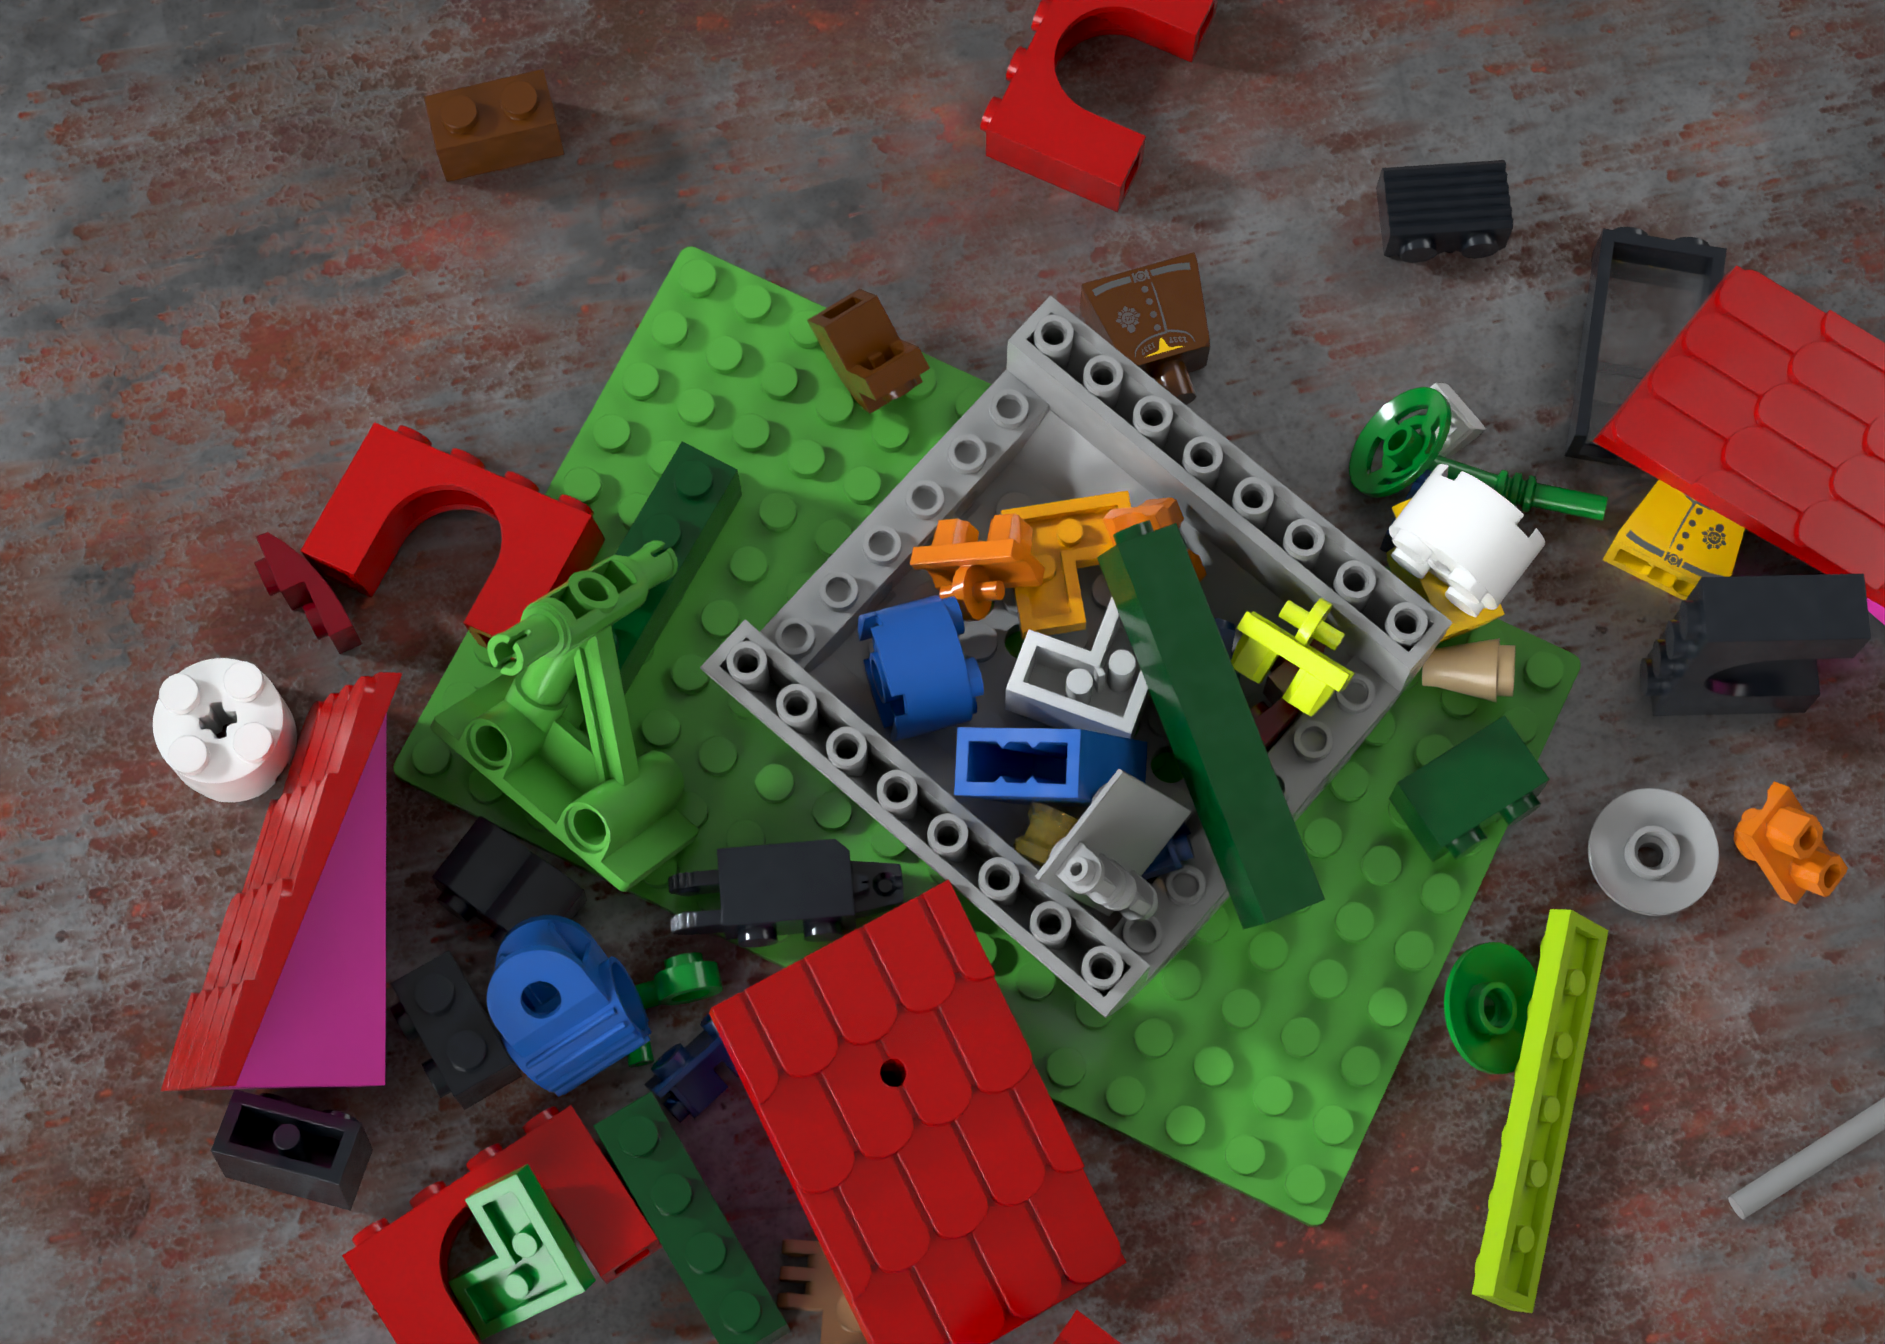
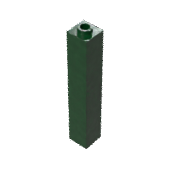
[1097,520,1325,930]

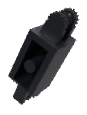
[668,839,904,947]

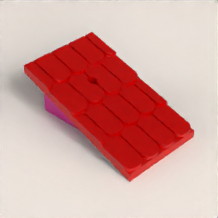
[1592,266,1885,625]
[161,672,403,1091]
[709,879,1127,1344]

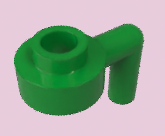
[627,952,723,1068]

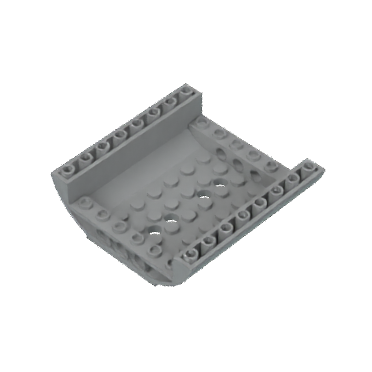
[700,295,1453,1018]

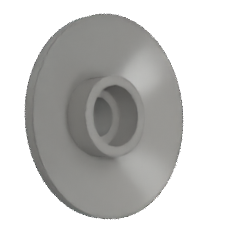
[1588,788,1719,916]

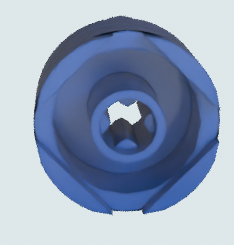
[858,595,984,742]

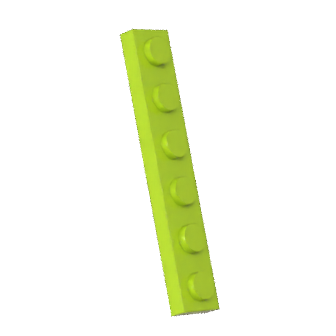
[1472,909,1609,1313]

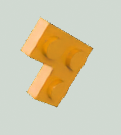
[1001,490,1131,640]

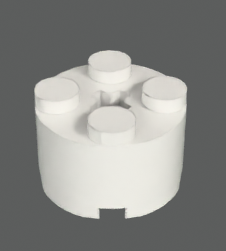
[1389,464,1545,617]
[153,658,297,802]

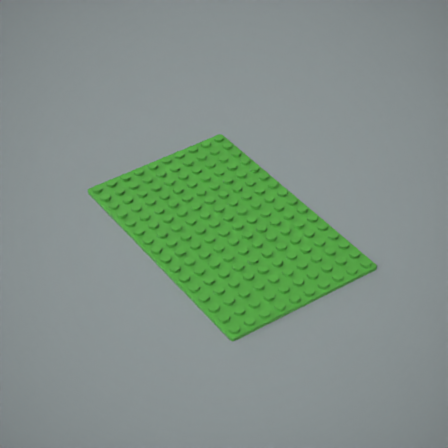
[394,246,1581,1227]

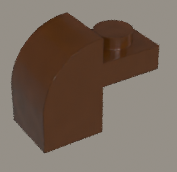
[807,289,930,414]

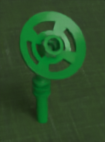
[1349,387,1608,521]

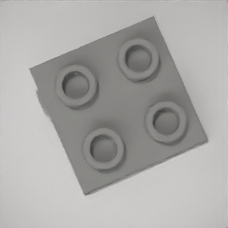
[1035,769,1192,922]

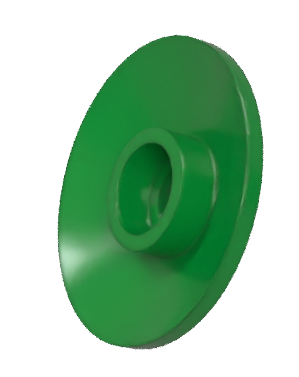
[1444,942,1537,1074]

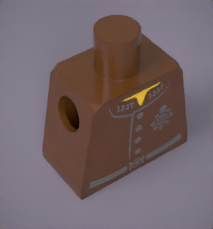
[1079,252,1210,405]

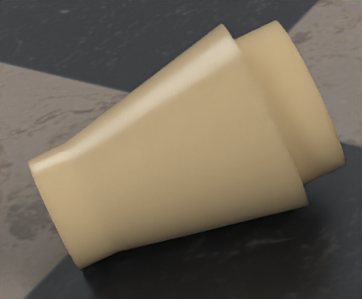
[1422,638,1516,702]

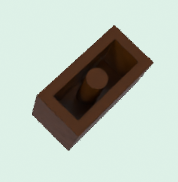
[423,69,565,182]

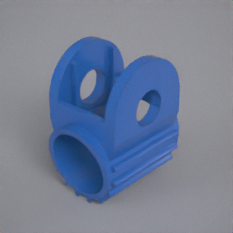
[487,915,652,1097]

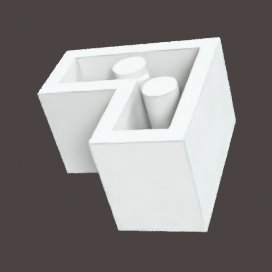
[1005,597,1150,739]

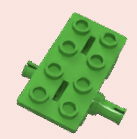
[430,540,699,892]

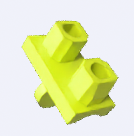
[1231,597,1355,716]

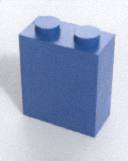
[954,727,1147,807]

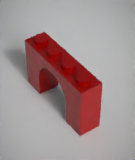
[980,0,1218,212]
[300,422,605,667]
[342,1105,663,1344]

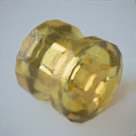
[1012,801,1078,867]

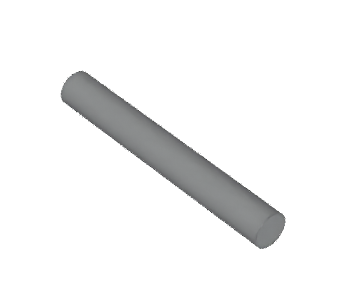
[1728,1097,1885,1220]

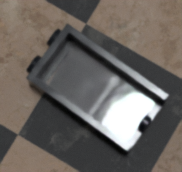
[1564,227,1727,469]

